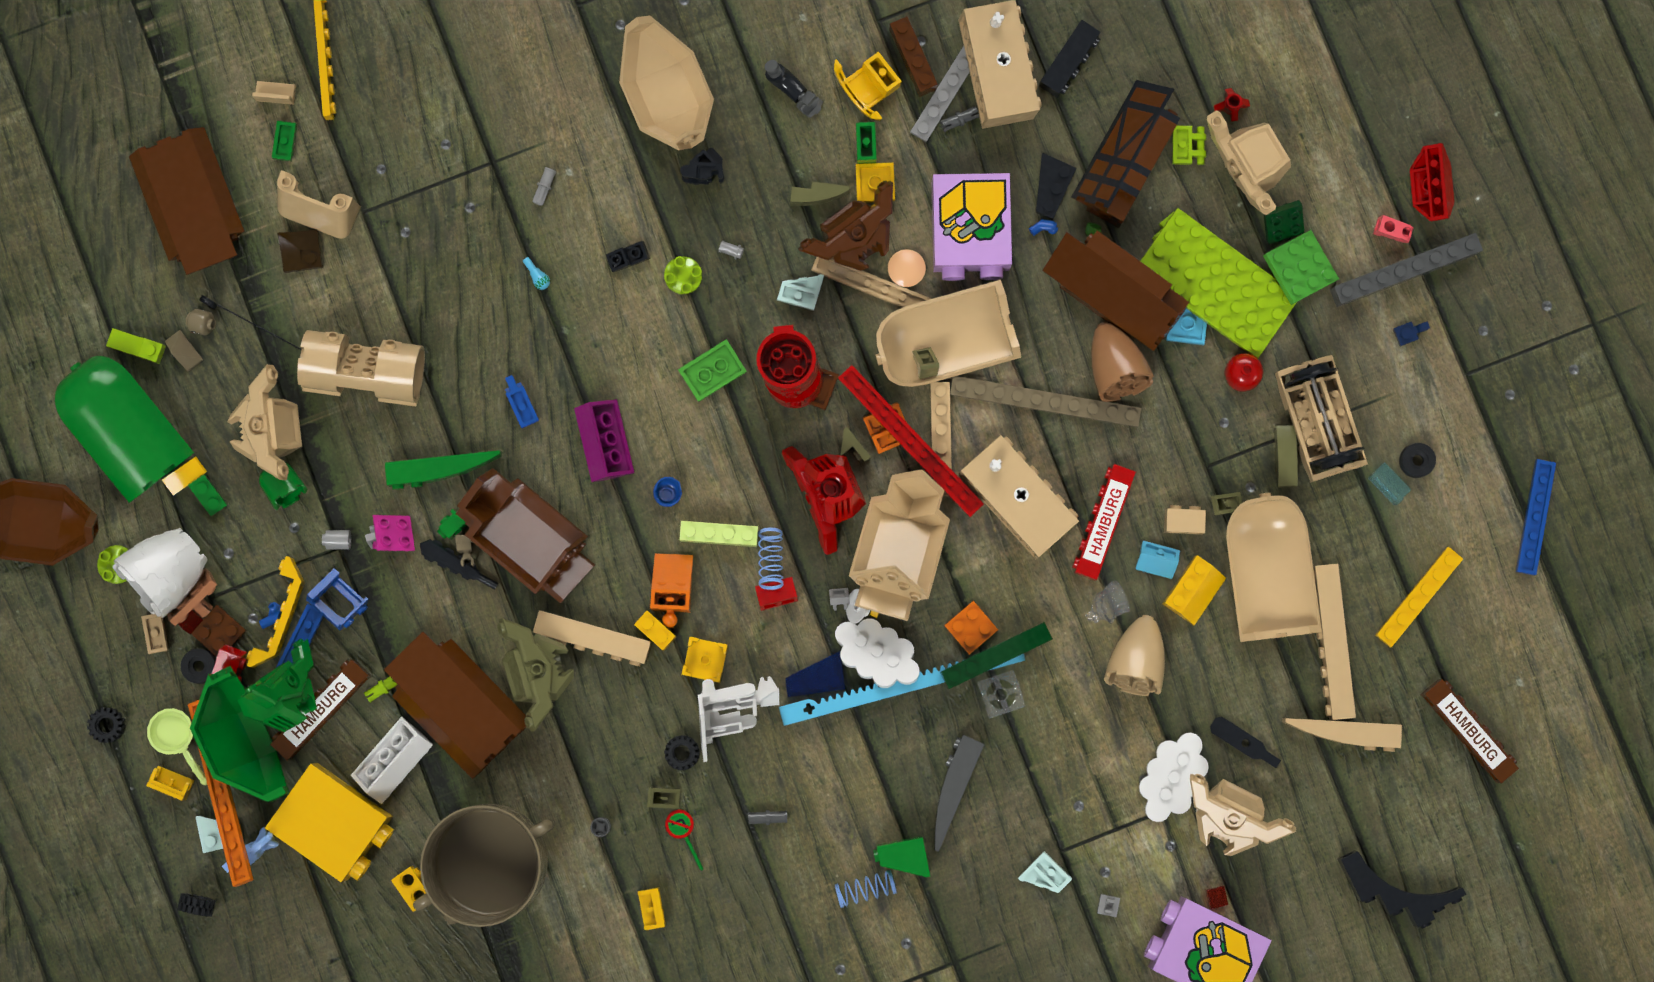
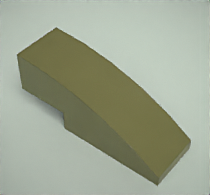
[790,181,850,206]
[1274,425,1298,488]

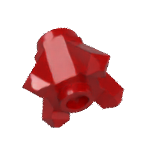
[1214,88,1250,122]

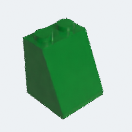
[873,836,930,877]

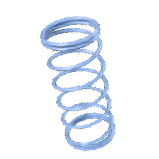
[758,527,784,590]
[835,870,897,908]

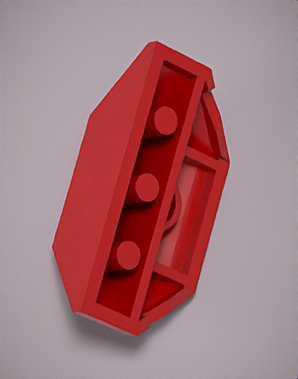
[1410,143,1454,222]

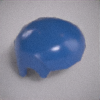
[653,477,682,507]

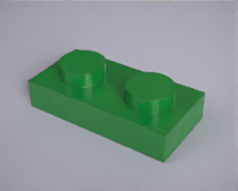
[272,121,297,162]
[188,474,227,516]

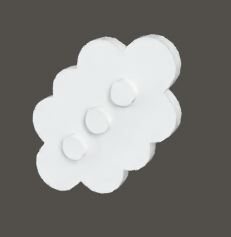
[835,619,920,688]
[1139,733,1209,822]

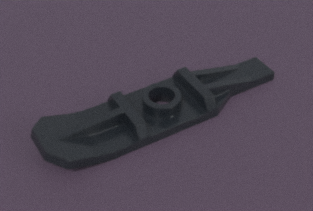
[1210,717,1281,768]

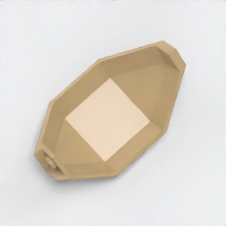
[619,16,714,150]

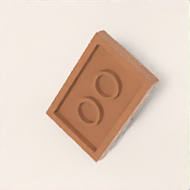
[167,568,217,626]

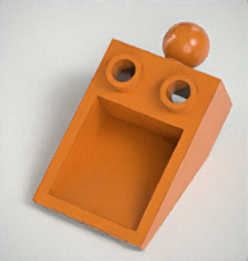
[650,553,693,628]

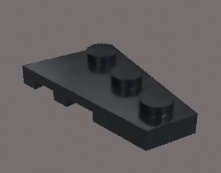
[1036,153,1076,220]

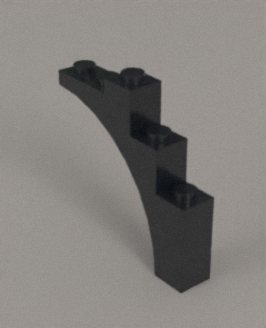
[1337,850,1466,929]

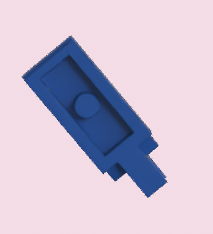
[505,375,539,429]

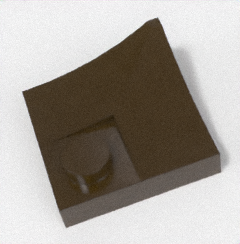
[277,230,323,273]

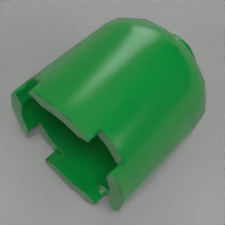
[259,462,307,510]

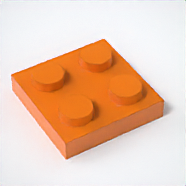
[944,601,998,655]

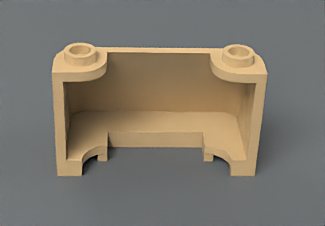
[277,170,361,239]

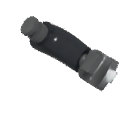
[765,60,823,118]

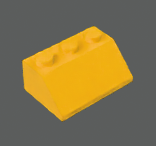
[1162,555,1226,625]

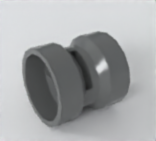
[590,817,611,837]

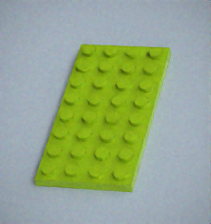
[1140,208,1297,358]

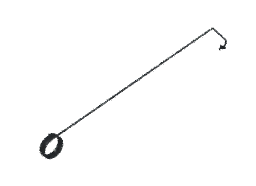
[199,295,302,350]

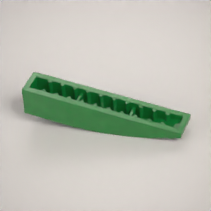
[385,450,502,490]

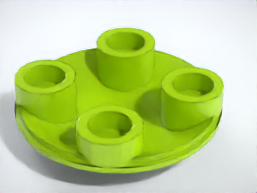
[664,256,702,294]
[97,545,129,584]

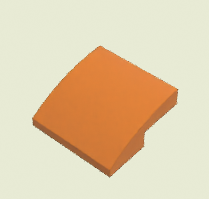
[862,402,905,454]

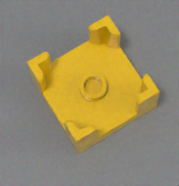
[681,637,728,683]

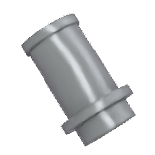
[719,240,744,259]

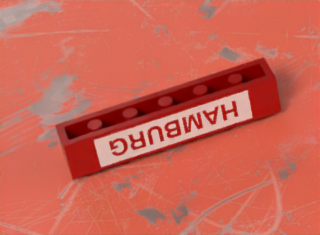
[1072,464,1136,581]

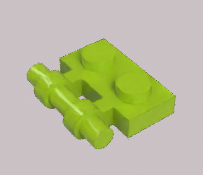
[1172,126,1206,165]

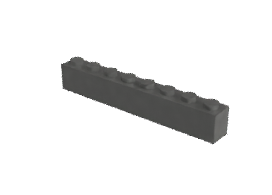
[1330,233,1483,307]

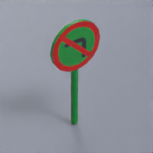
[665,810,703,871]

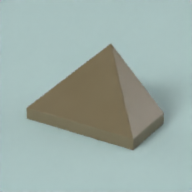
[165,330,203,371]

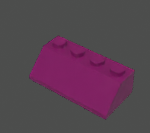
[574,399,634,482]

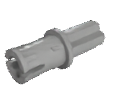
[533,167,556,206]

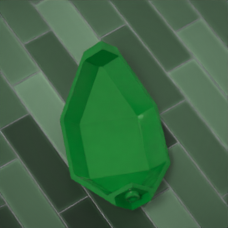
[190,666,289,802]

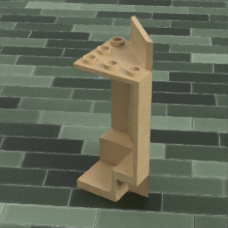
[849,470,950,621]

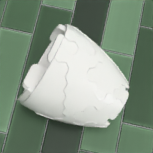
[113,528,208,618]

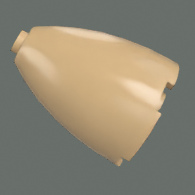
[1104,615,1165,696]

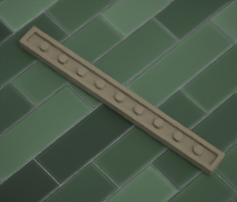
[950,376,1141,428]

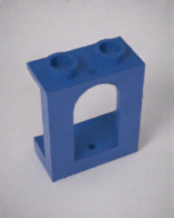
[306,568,368,631]

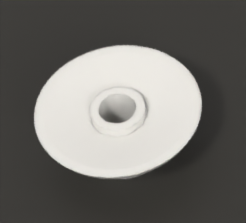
[846,589,870,624]

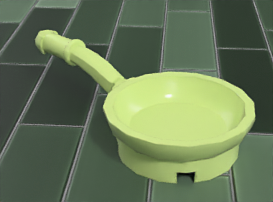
[147,708,207,785]

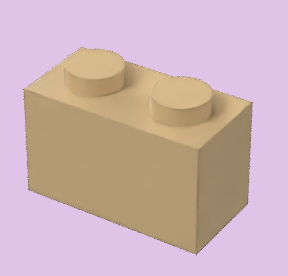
[1164,505,1206,535]

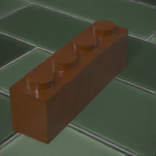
[889,16,938,97]

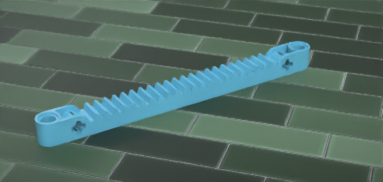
[779,654,1026,726]

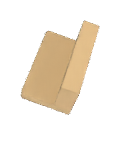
[252,81,296,105]

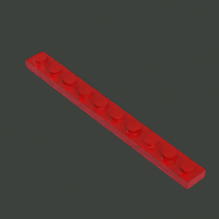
[838,365,984,518]

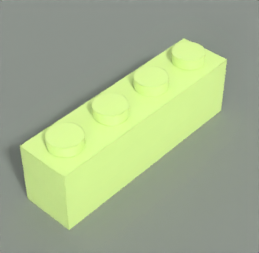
[680,521,758,547]

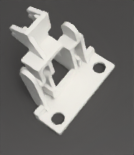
[698,676,779,762]

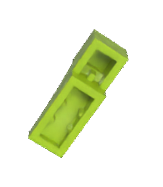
[106,328,166,364]

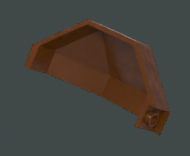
[0,478,99,566]

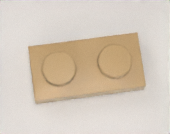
[141,614,169,654]

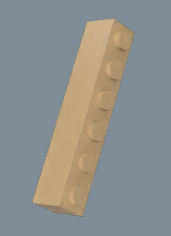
[533,610,652,667]

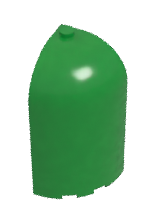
[55,356,194,503]

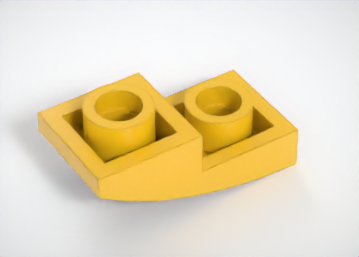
[162,456,207,495]

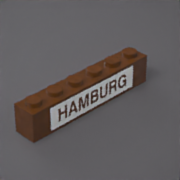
[270,659,371,761]
[1421,679,1519,784]

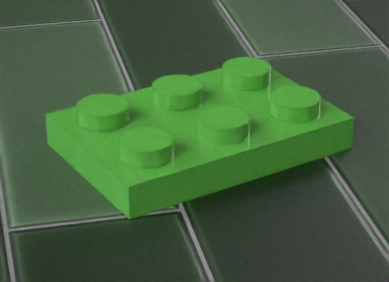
[678,339,747,402]

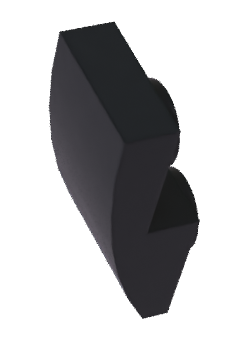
[606,241,650,272]

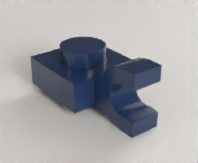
[1393,321,1430,347]

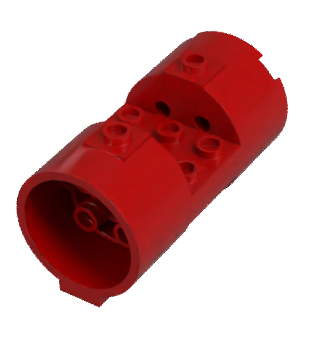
[756,325,823,408]

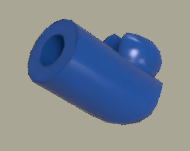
[1029,219,1058,236]
[259,602,281,629]

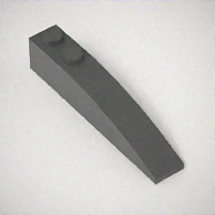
[934,735,984,852]

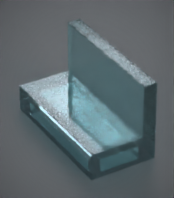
[1368,462,1411,506]

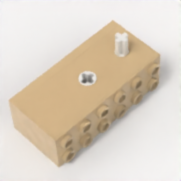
[958,0,1041,129]
[959,435,1079,560]

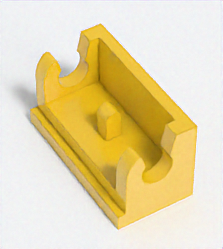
[146,766,195,801]
[638,887,666,930]

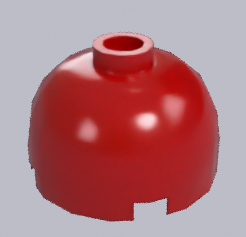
[1224,353,1263,392]

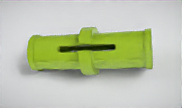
[364,676,397,703]

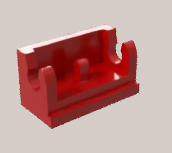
[755,577,798,611]

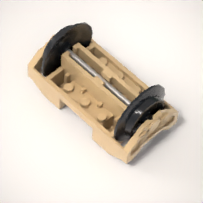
[1275,355,1368,483]

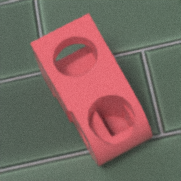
[1373,215,1413,243]

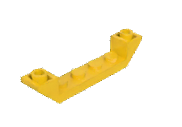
[246,556,305,668]

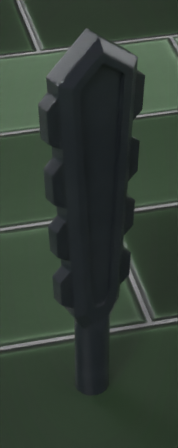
[420,539,498,590]

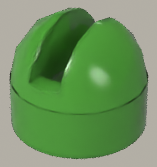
[1085,222,1102,236]

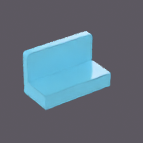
[1136,541,1180,579]

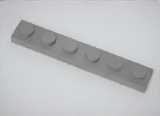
[910,46,970,142]

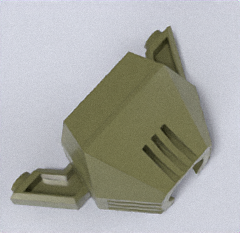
[497,618,574,732]

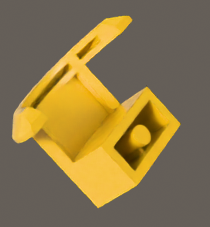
[834,52,902,121]

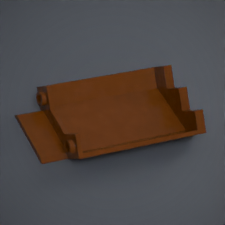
[129,127,245,275]
[384,632,526,779]

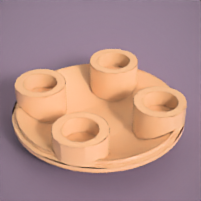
[888,249,926,287]

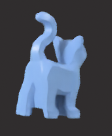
[222,827,279,873]

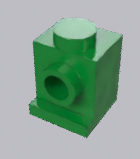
[437,509,467,540]

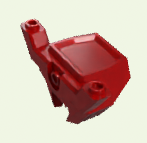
[782,446,866,555]

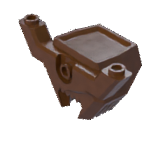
[798,181,893,271]

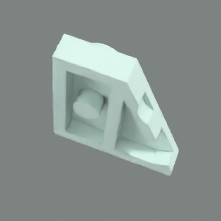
[777,274,824,311]
[196,816,223,853]
[1018,851,1072,893]

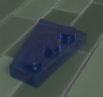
[785,651,845,697]

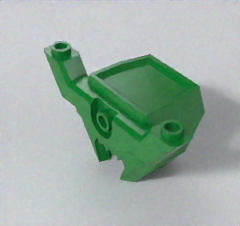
[238,638,317,732]

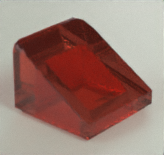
[178,610,203,634]
[1205,886,1228,909]

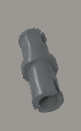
[940,106,979,132]
[748,810,787,825]

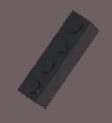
[1039,20,1101,98]

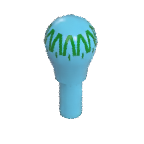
[523,257,550,290]

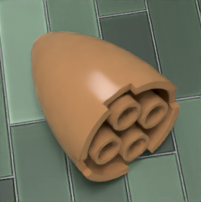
[1091,322,1154,402]

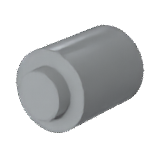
[322,530,351,549]

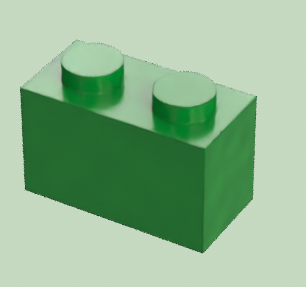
[856,122,877,164]

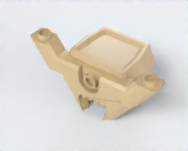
[1207,111,1291,215]
[227,365,302,480]
[1190,774,1296,856]

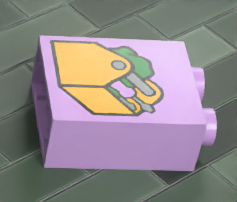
[931,173,1012,281]
[1144,896,1272,982]

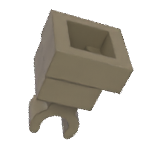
[455,535,475,567]

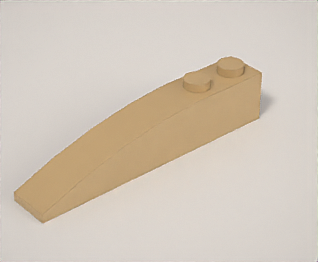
[1282,718,1402,752]

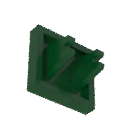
[1264,200,1305,245]

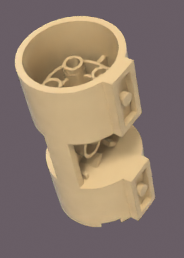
[297,330,425,407]

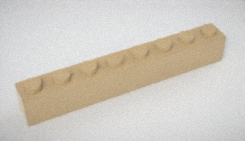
[1313,564,1356,720]

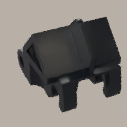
[680,148,724,185]

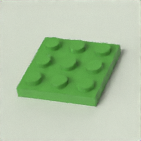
[1263,230,1339,305]

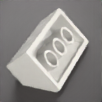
[351,717,433,804]

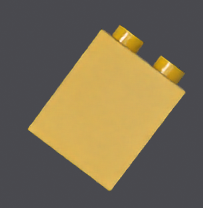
[265,763,394,882]

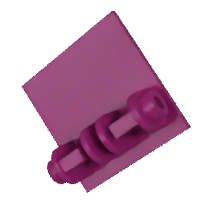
[373,515,415,551]

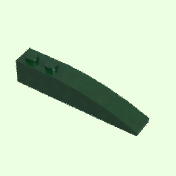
[940,622,1053,689]

